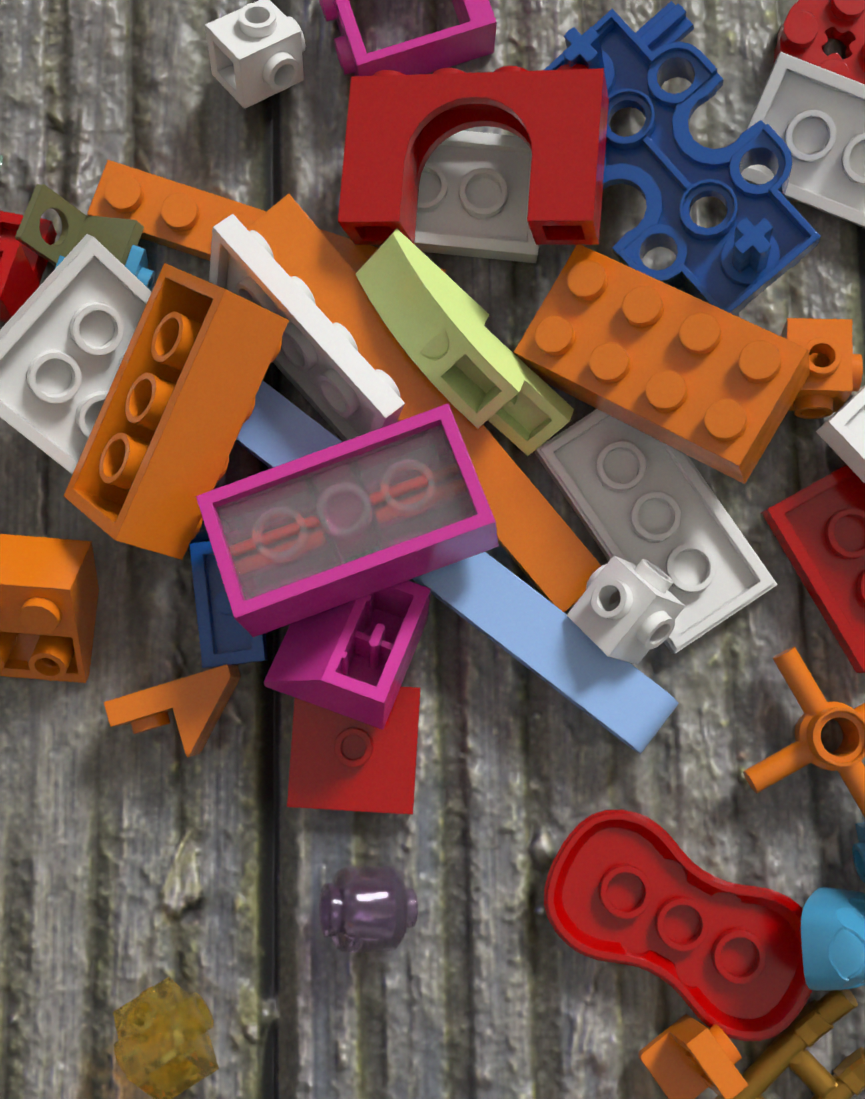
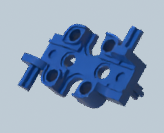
[544,1,821,317]

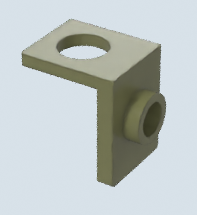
[15,184,144,266]

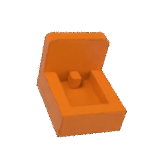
[638,1014,749,1099]

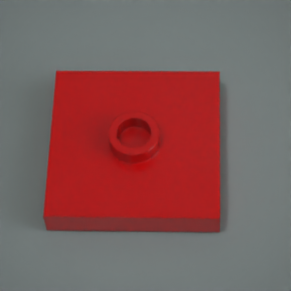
[287,686,421,815]

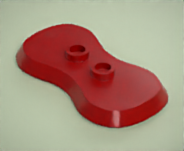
[544,810,812,1041]

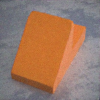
[104,664,241,757]

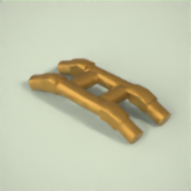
[715,989,865,1099]

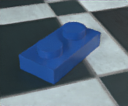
[189,541,268,668]

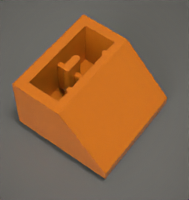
[0,534,99,683]

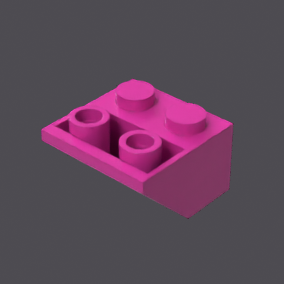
[264,580,431,730]

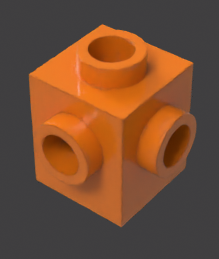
[780,318,863,419]

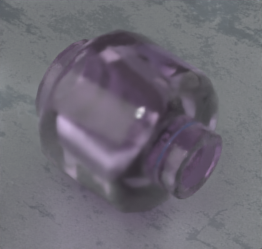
[319,866,418,953]

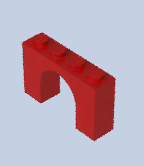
[338,64,609,245]

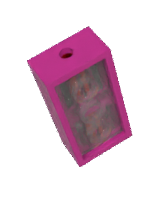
[196,403,499,638]

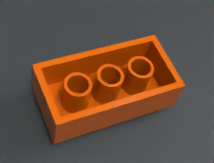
[514,245,810,484]
[63,263,289,560]

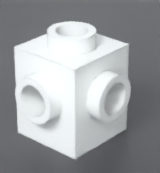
[205,0,306,109]
[567,555,685,665]

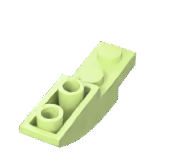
[355,228,574,456]

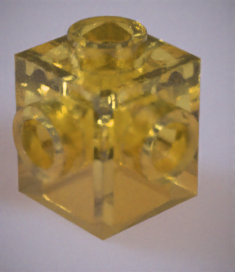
[113,977,219,1099]

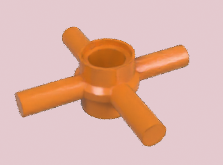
[743,646,865,818]

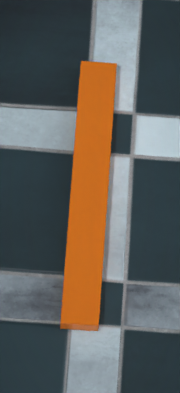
[246,194,602,612]

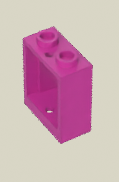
[319,0,497,76]

